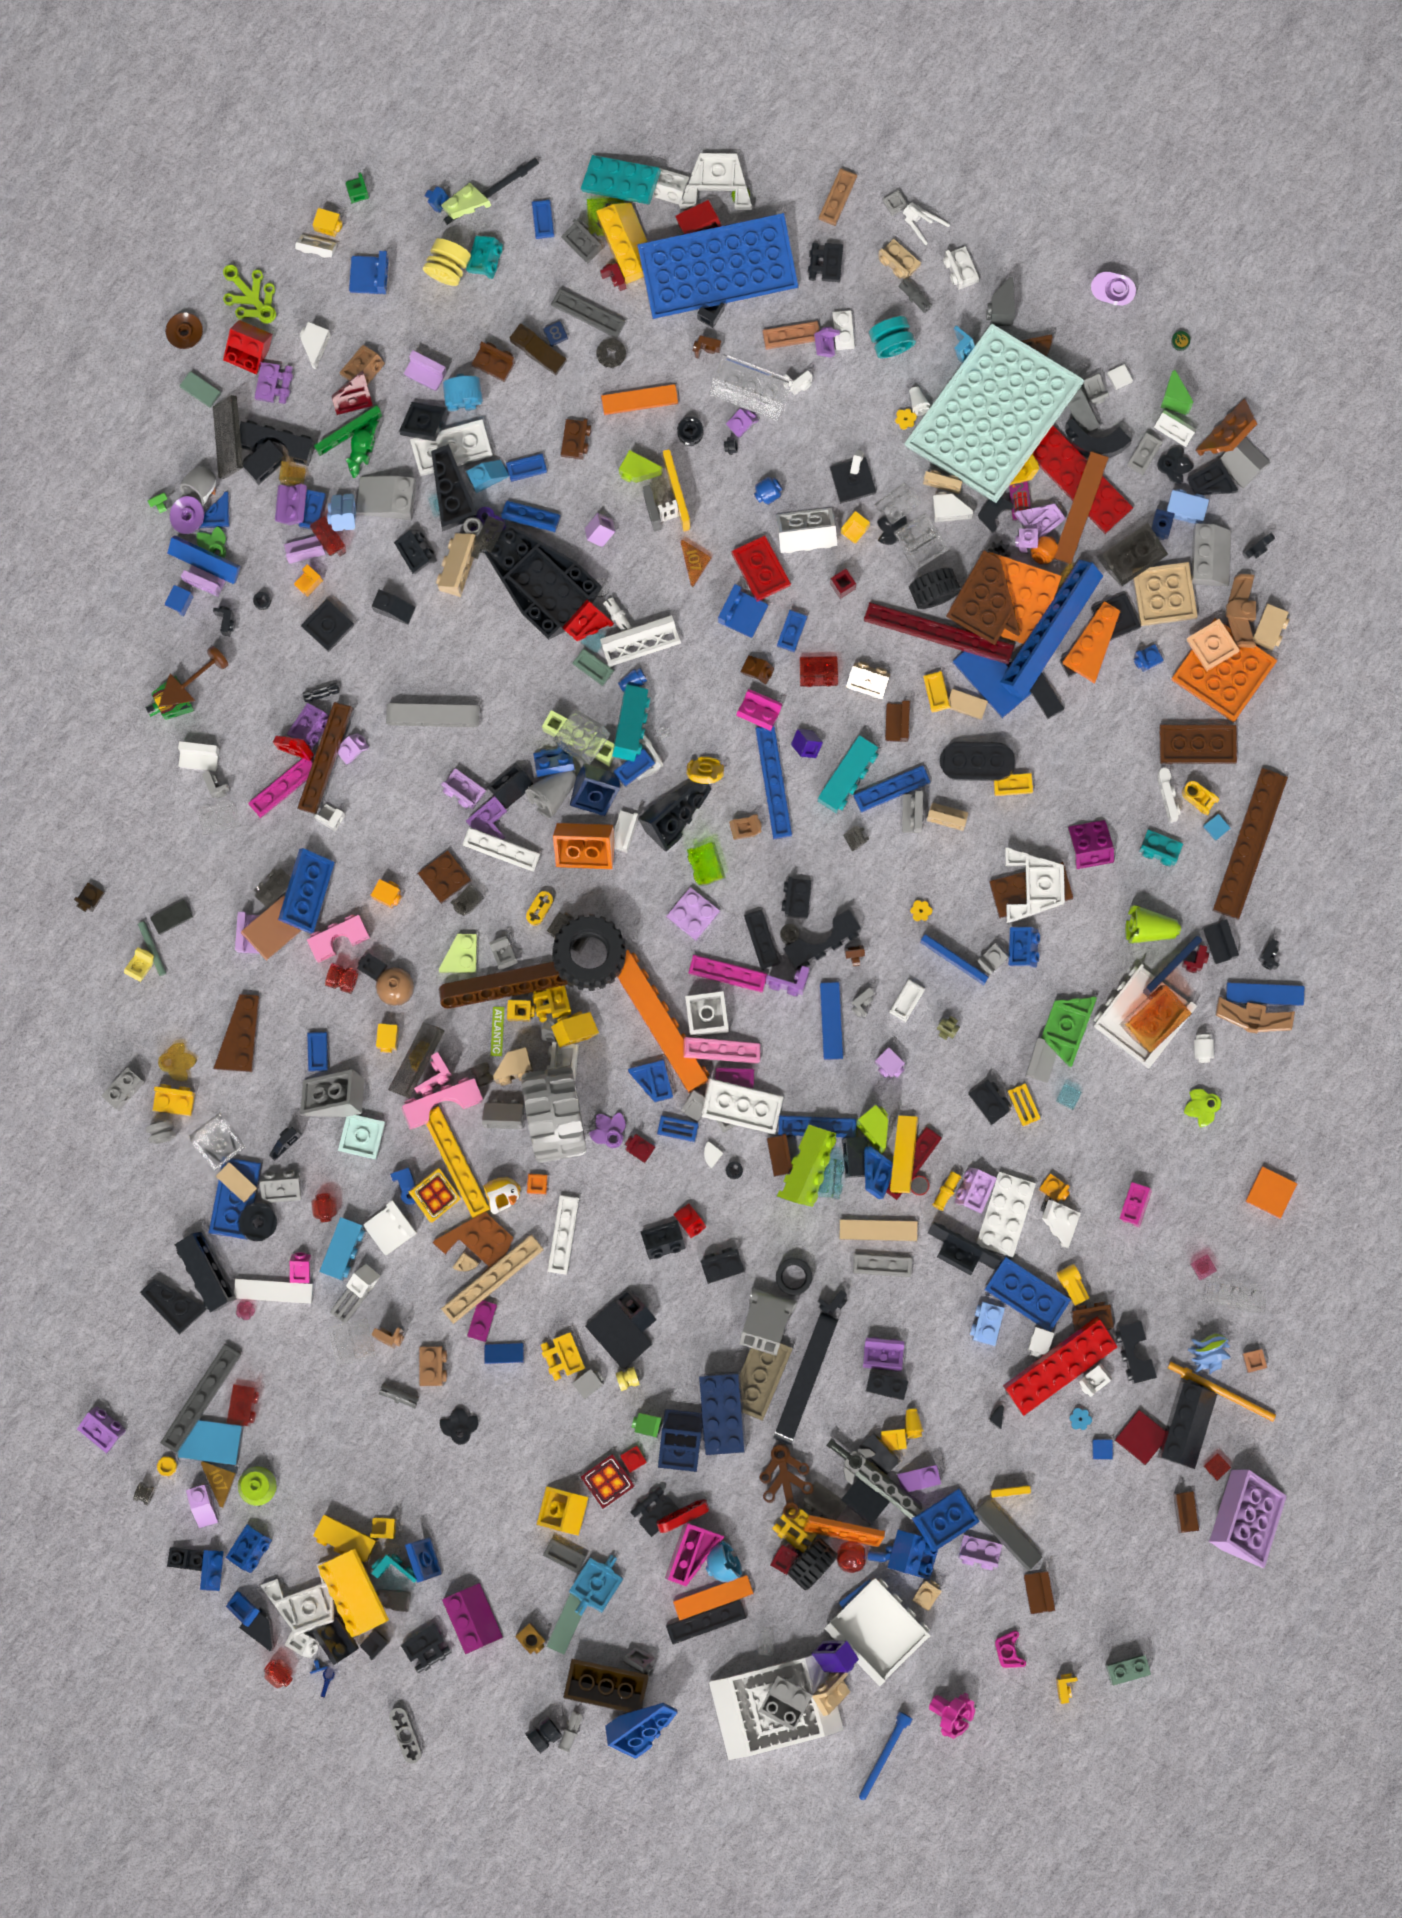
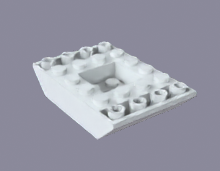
[709,1655,843,1760]

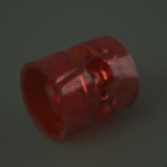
[325,963,359,994]

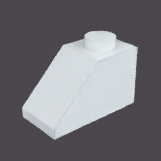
[300,322,331,369]
[932,492,973,522]

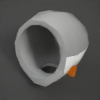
[180,466,216,506]

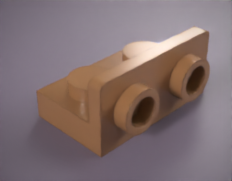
[339,345,385,385]
[371,1327,405,1349]
[419,1346,447,1386]

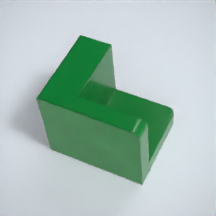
[345,172,369,204]

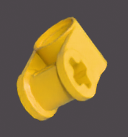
[1182,781,1219,815]

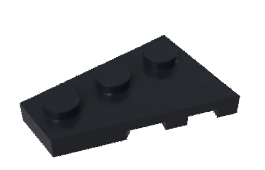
[140,1279,208,1335]

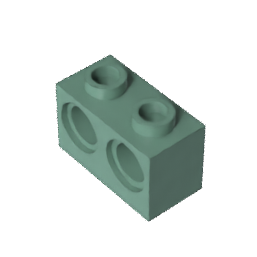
[1105,1654,1151,1686]

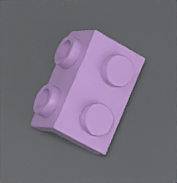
[441,768,486,810]

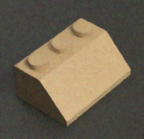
[436,533,478,597]

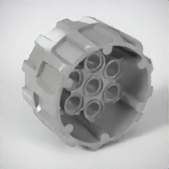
[521,1066,587,1163]

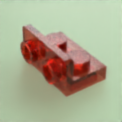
[310,516,346,557]
[800,656,838,687]
[226,1384,259,1427]

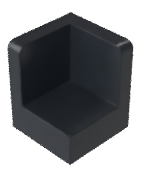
[697,302,725,328]
[360,1629,390,1661]

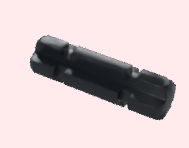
[302,683,340,702]

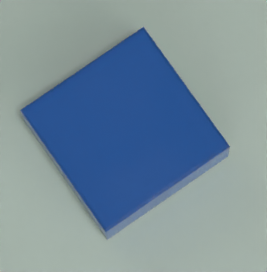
[1092,1440,1113,1460]

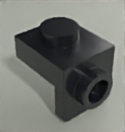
[213,606,236,637]
[817,1290,848,1314]

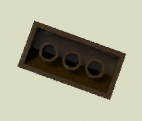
[563,1659,649,1713]

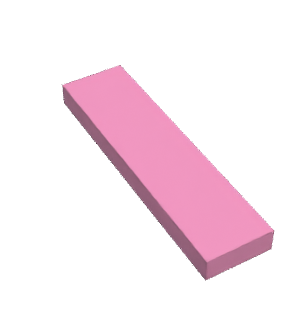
[684,1037,760,1064]

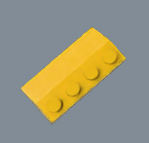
[596,203,648,284]
[318,1548,389,1637]

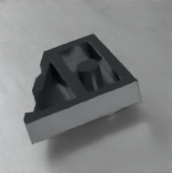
[1187,460,1238,495]
[269,1127,302,1161]

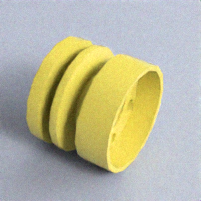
[423,238,471,286]

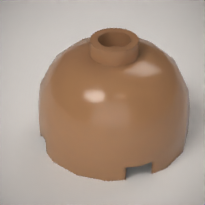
[376,967,414,1006]

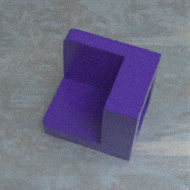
[791,729,823,758]

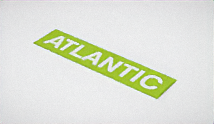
[490,1007,504,1056]

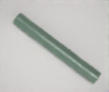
[138,921,166,976]

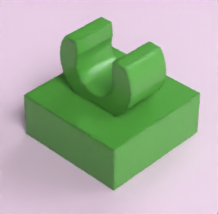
[147,492,168,513]

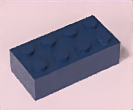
[699,1371,747,1455]

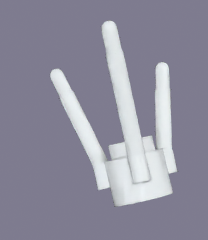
[903,202,950,245]

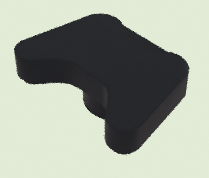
[978,497,1014,533]
[1242,532,1275,559]

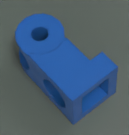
[390,1168,416,1205]

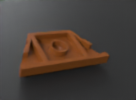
[1196,399,1258,456]

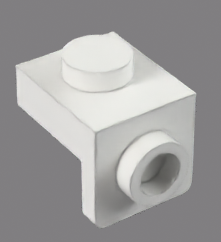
[783,370,812,395]
[1079,1363,1113,1397]

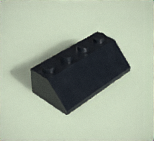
[1157,1382,1218,1469]

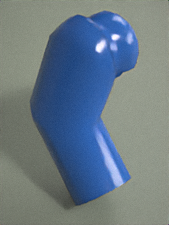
[868,1546,893,1562]

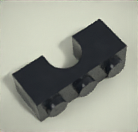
[1115,1321,1157,1384]

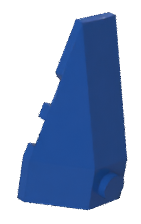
[605,1703,678,1759]

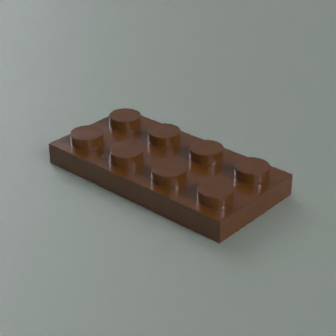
[1159,725,1237,764]
[989,862,1073,919]

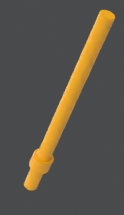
[1167,1361,1276,1422]

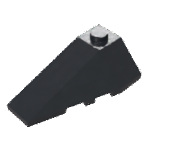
[638,781,712,852]

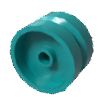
[868,316,916,359]

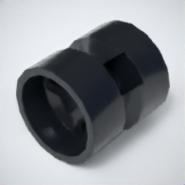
[525,1716,562,1754]

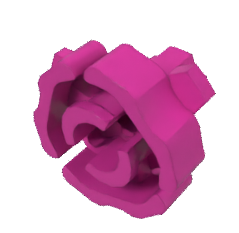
[929,1693,975,1739]

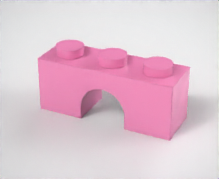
[307,914,370,963]

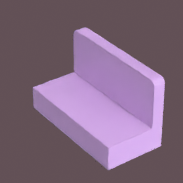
[404,350,447,391]
[284,535,326,564]
[235,912,260,954]

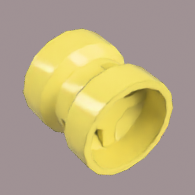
[615,1367,640,1391]

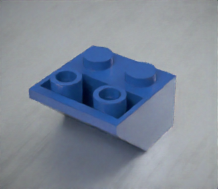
[888,1530,938,1580]

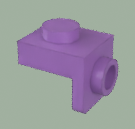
[814,327,840,358]
[726,407,759,438]

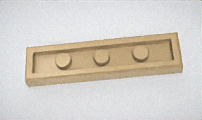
[839,1220,918,1241]

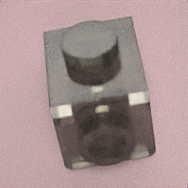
[451,884,485,916]

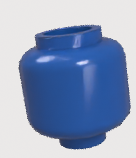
[754,477,783,505]

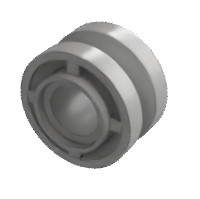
[146,1120,176,1144]

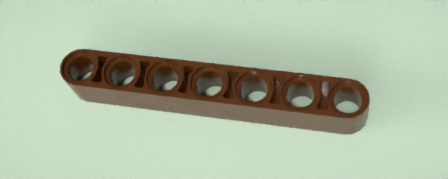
[439,961,567,1009]

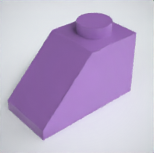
[897,1465,941,1492]

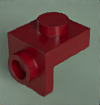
[1182,945,1209,973]
[770,1543,799,1575]

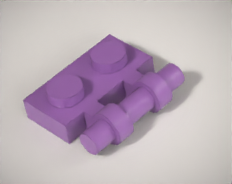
[254,362,293,404]

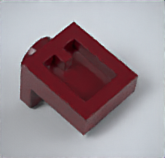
[600,263,627,291]
[625,1134,656,1163]

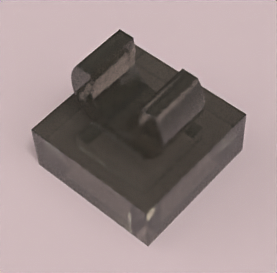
[843,826,869,852]

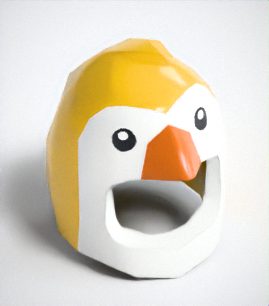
[483,1177,521,1214]

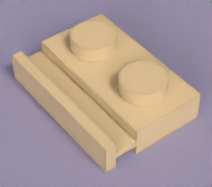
[923,470,962,494]

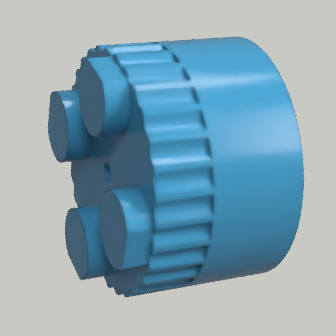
[442,374,483,412]

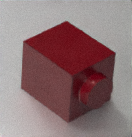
[830,569,856,599]

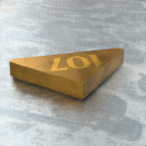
[201,1461,236,1508]

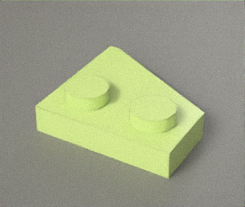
[441,183,491,219]
[439,934,477,973]

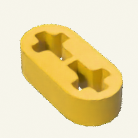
[526,891,553,926]

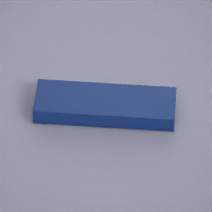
[501,501,561,532]

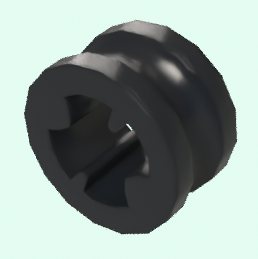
[253,592,271,610]
[726,1162,743,1180]

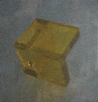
[279,461,306,486]

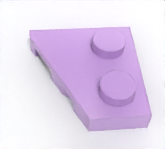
[1014,504,1066,538]

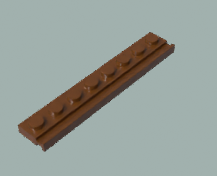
[1212,768,1288,920]

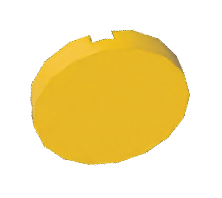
[686,757,724,784]

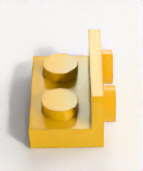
[152,1084,195,1116]

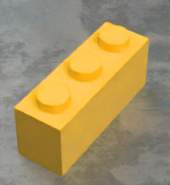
[313,1514,378,1562]

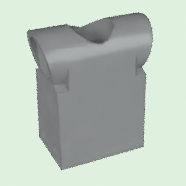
[739,1288,798,1355]

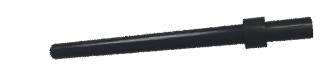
[443,158,539,225]

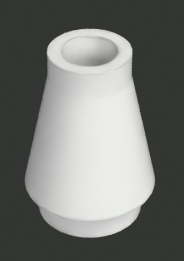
[909,387,930,416]

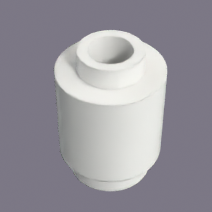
[1194,1034,1214,1063]

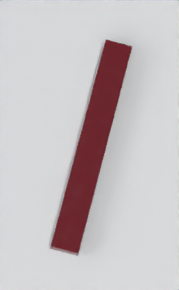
[864,602,1014,664]

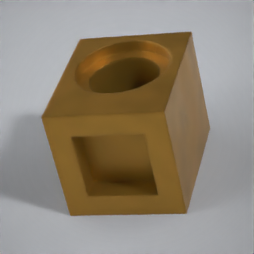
[515,1623,546,1654]

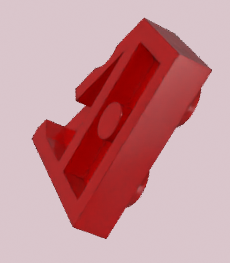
[562,600,614,641]

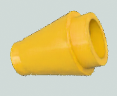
[905,1409,924,1439]

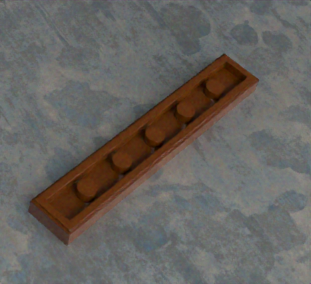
[297,702,353,815]

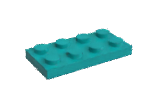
[581,155,661,205]

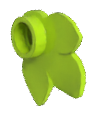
[1184,1089,1221,1127]

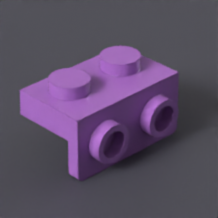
[863,1337,905,1371]

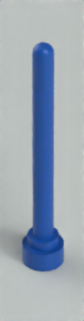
[859,1711,913,1800]

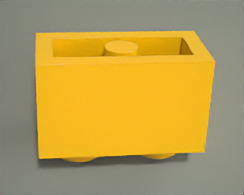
[551,1011,599,1048]

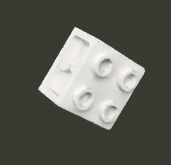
[364,1200,417,1256]

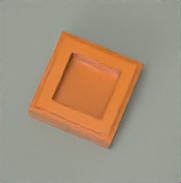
[527,1174,548,1195]

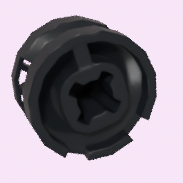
[677,417,703,446]

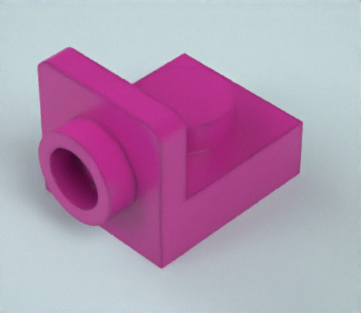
[289,1252,311,1283]

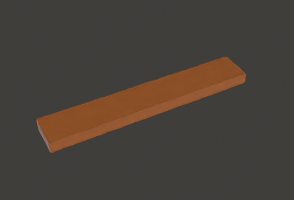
[1054,452,1109,565]

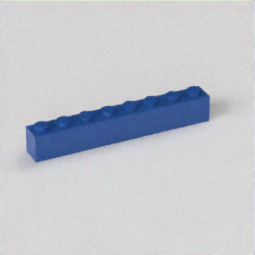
[1000,560,1103,699]

